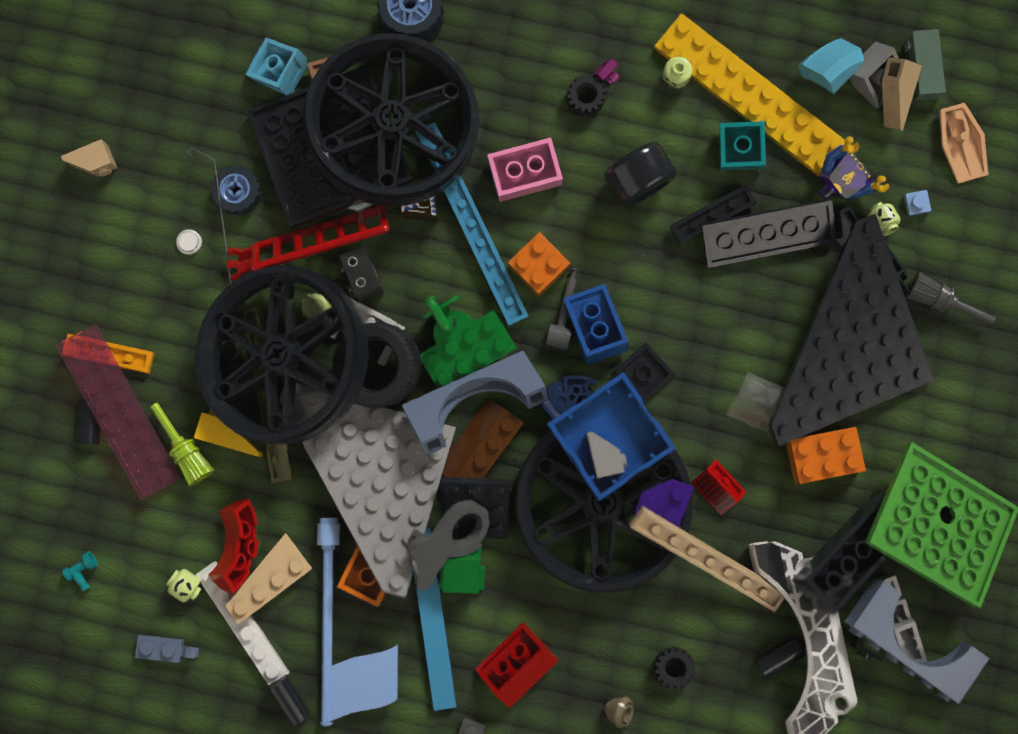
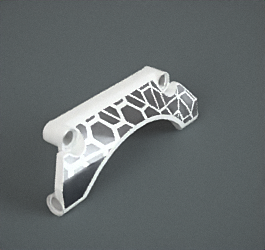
[748,541,857,734]

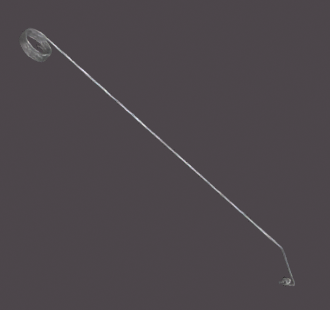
[185,148,241,361]

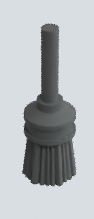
[906,271,996,325]

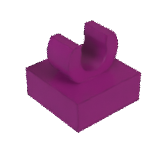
[592,58,620,84]

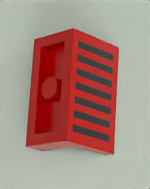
[691,460,746,515]

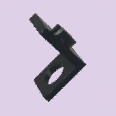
[850,635,884,661]

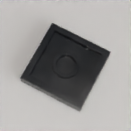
[613,342,676,403]

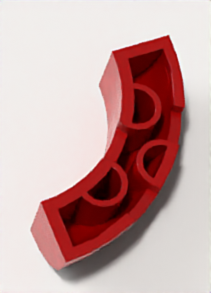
[208,499,259,594]

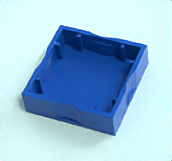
[547,372,676,500]

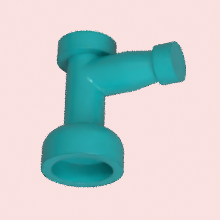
[62,551,98,592]

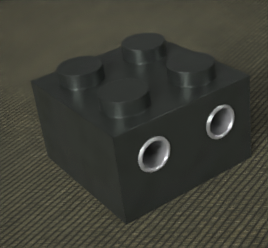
[338,246,384,302]

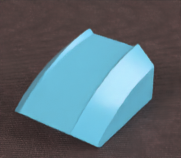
[246,38,307,95]
[798,38,864,94]

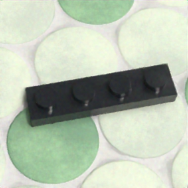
[669,184,757,245]

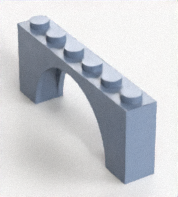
[402,351,548,456]
[845,577,989,704]

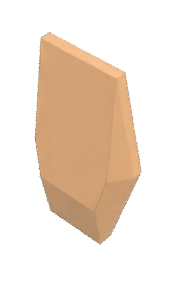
[939,103,988,184]

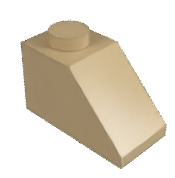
[61,139,117,176]

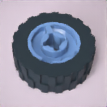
[211,165,262,216]

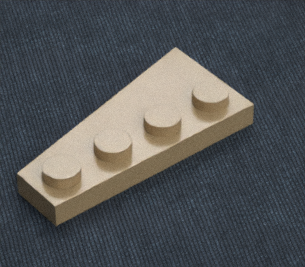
[225,533,312,624]

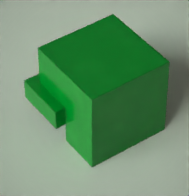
[439,547,485,594]

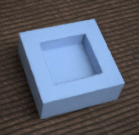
[903,190,931,216]

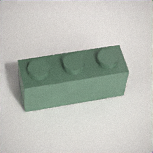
[905,29,946,101]

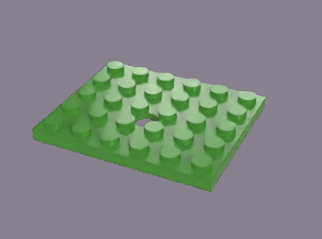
[865,442,1018,608]

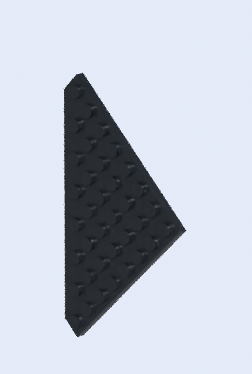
[768,214,934,446]

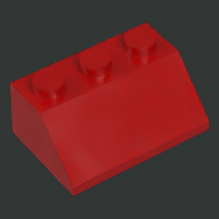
[475,622,559,708]

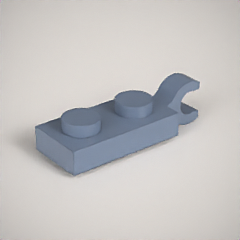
[135,635,199,663]

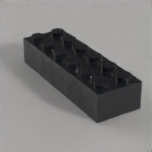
[792,488,888,615]

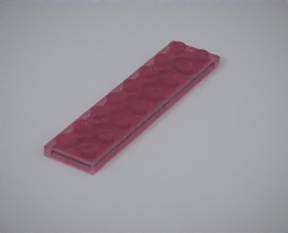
[56,324,181,501]

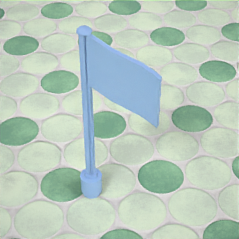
[317,518,398,727]

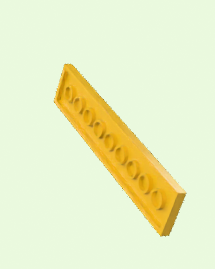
[654,13,851,178]

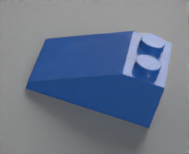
[563,284,629,365]

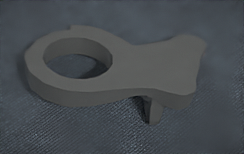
[408,500,489,591]

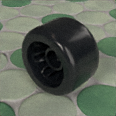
[604,142,677,208]

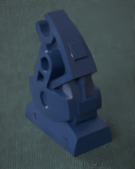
[539,375,597,420]

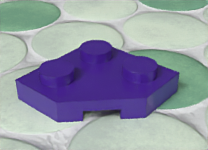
[635,479,694,527]

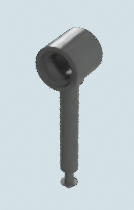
[546,268,579,350]

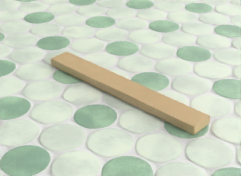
[630,506,785,612]

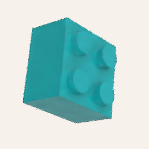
[719,121,766,171]

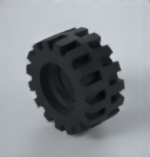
[567,75,606,117]
[654,647,696,689]

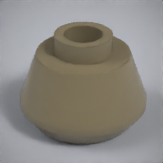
[605,697,634,728]

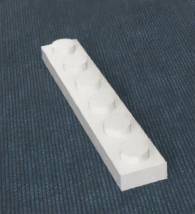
[196,561,290,685]

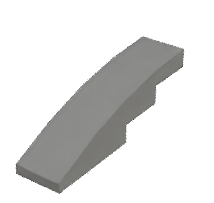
[872,572,927,662]

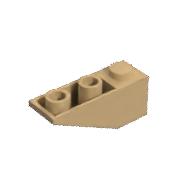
[882,57,922,130]

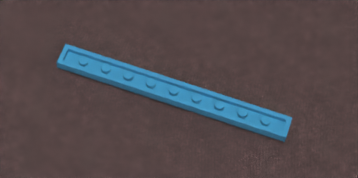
[416,122,529,326]

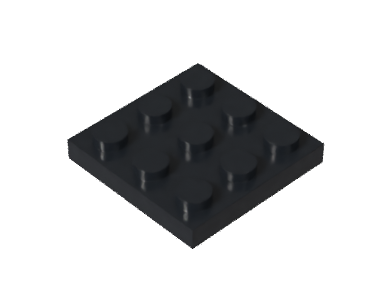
[441,477,510,539]

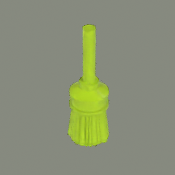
[150,403,214,487]

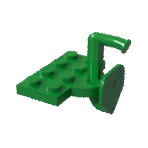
[419,294,517,389]

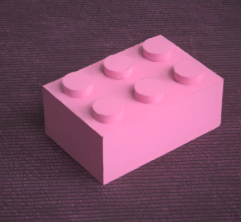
[487,138,563,202]

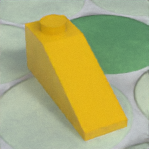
[194,410,263,457]

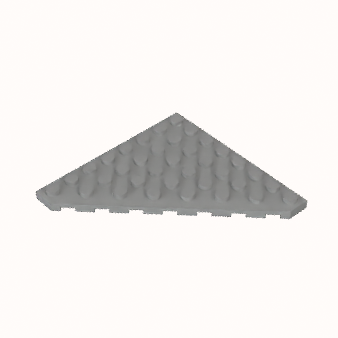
[279,383,456,598]

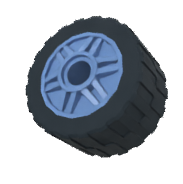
[377,0,444,42]

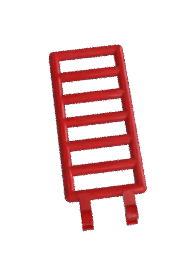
[226,206,389,281]

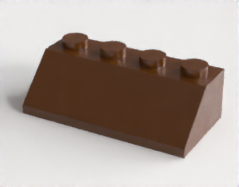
[442,398,524,478]

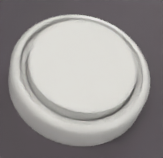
[176,230,202,255]

